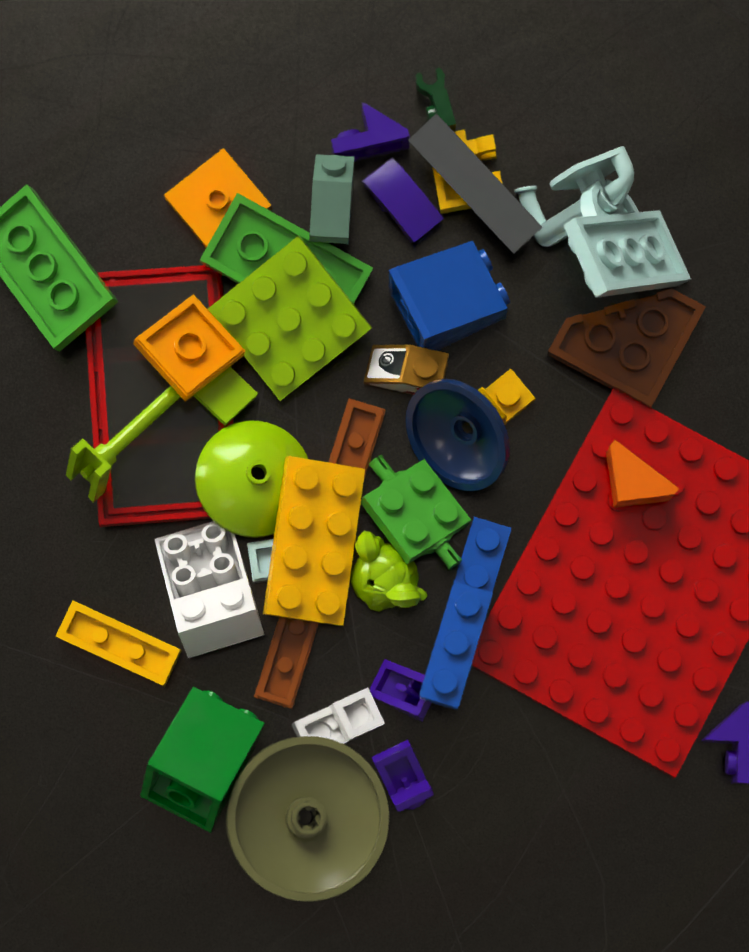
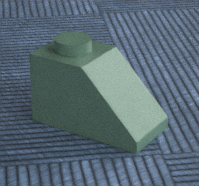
[309,154,354,244]

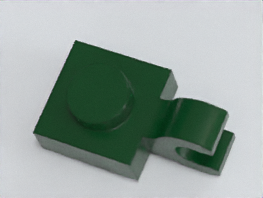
[416,68,456,132]

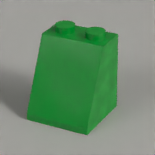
[140,686,265,833]

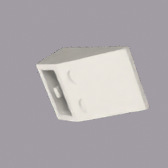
[154,521,265,658]

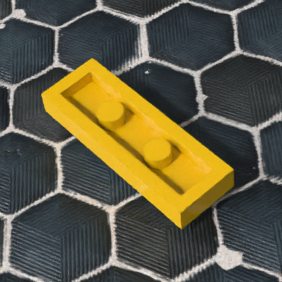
[55,600,182,687]

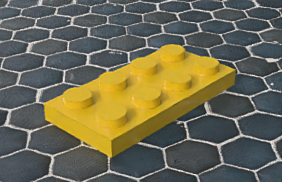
[263,456,365,626]

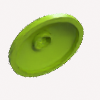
[195,421,308,538]

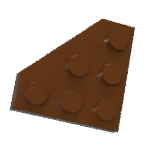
[547,288,706,408]

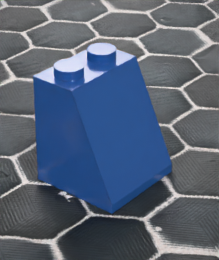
[389,241,510,351]

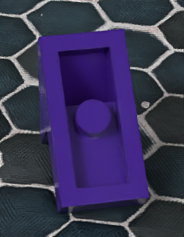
[331,103,410,161]
[701,701,749,785]

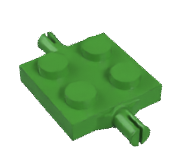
[360,455,471,570]

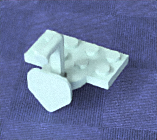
[515,146,691,298]

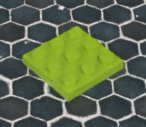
[208,236,372,401]

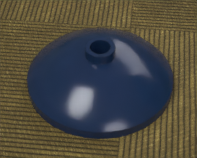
[406,379,510,491]

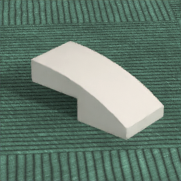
[292,688,385,744]

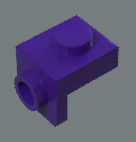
[371,740,434,812]

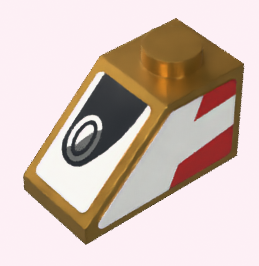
[364,345,449,395]

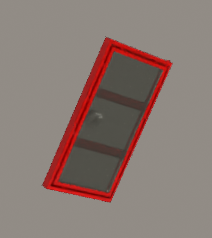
[86,265,234,527]

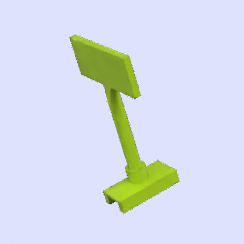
[66,367,258,503]

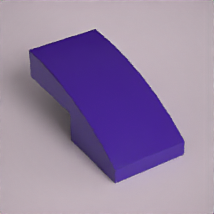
[361,158,444,242]

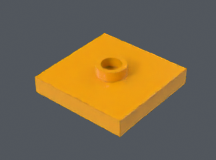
[164,148,272,248]
[133,294,245,402]

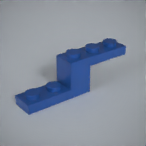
[418,517,512,711]

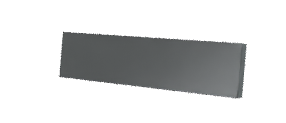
[408,113,543,254]

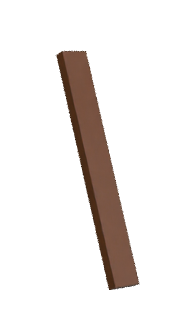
[254,398,386,710]

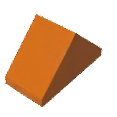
[606,440,679,508]

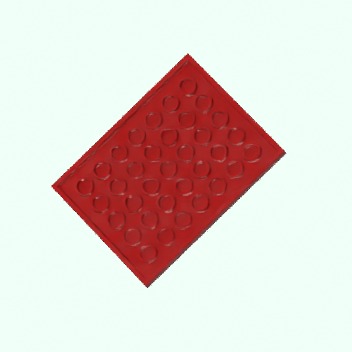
[471,388,749,778]

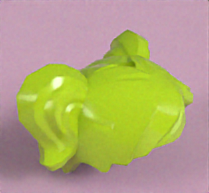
[350,531,427,612]

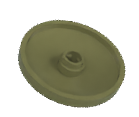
[226,736,389,901]

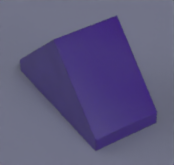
[369,659,432,722]

